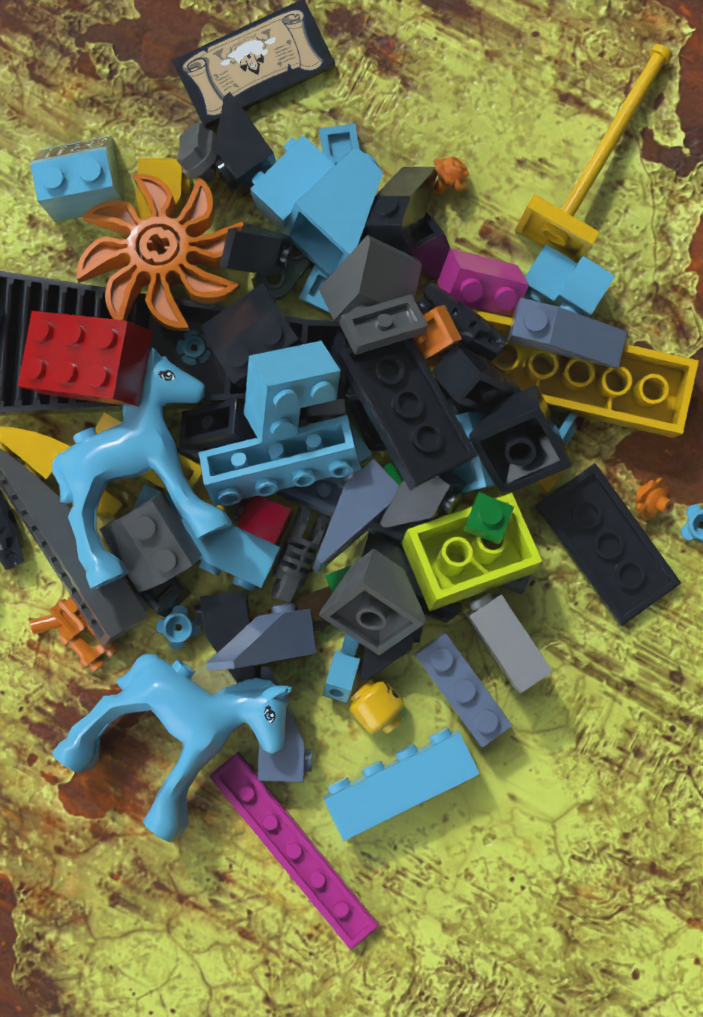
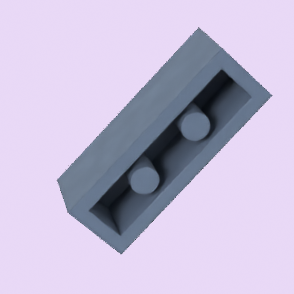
[414,632,513,748]

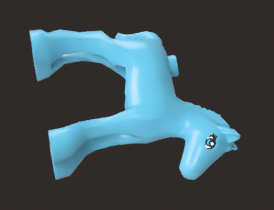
[52,347,232,589]
[52,654,292,842]

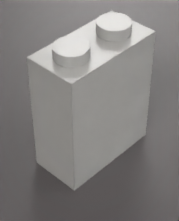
[464,592,553,693]

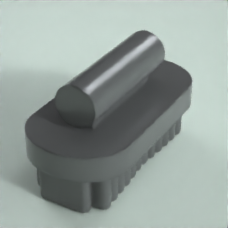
[177,122,218,182]

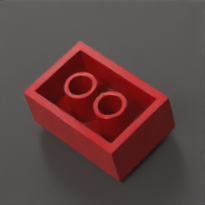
[18,311,153,407]

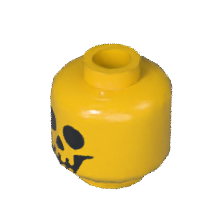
[349,678,404,734]

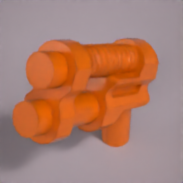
[30,596,120,673]

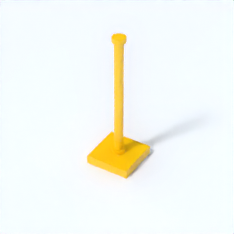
[514,44,673,263]

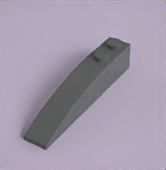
[0,449,148,647]

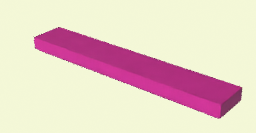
[209,751,380,950]

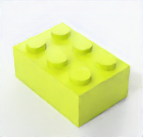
[401,493,542,611]

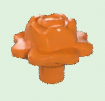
[433,156,470,195]
[635,478,674,521]

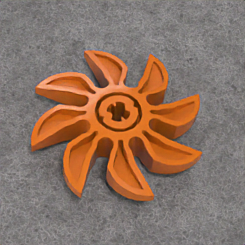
[77,174,243,332]

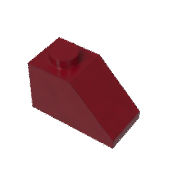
[234,495,294,546]

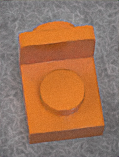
[412,305,462,361]

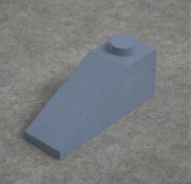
[507,298,627,369]
[313,459,400,574]
[207,603,316,671]
[258,665,312,782]

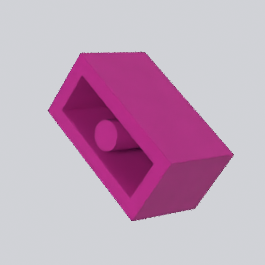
[437,248,529,317]

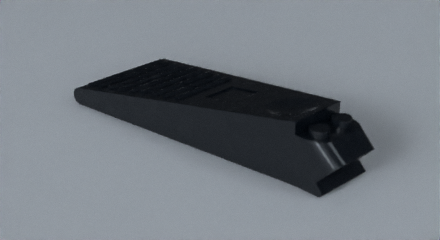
[0,271,351,416]

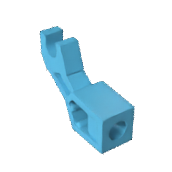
[322,634,360,703]

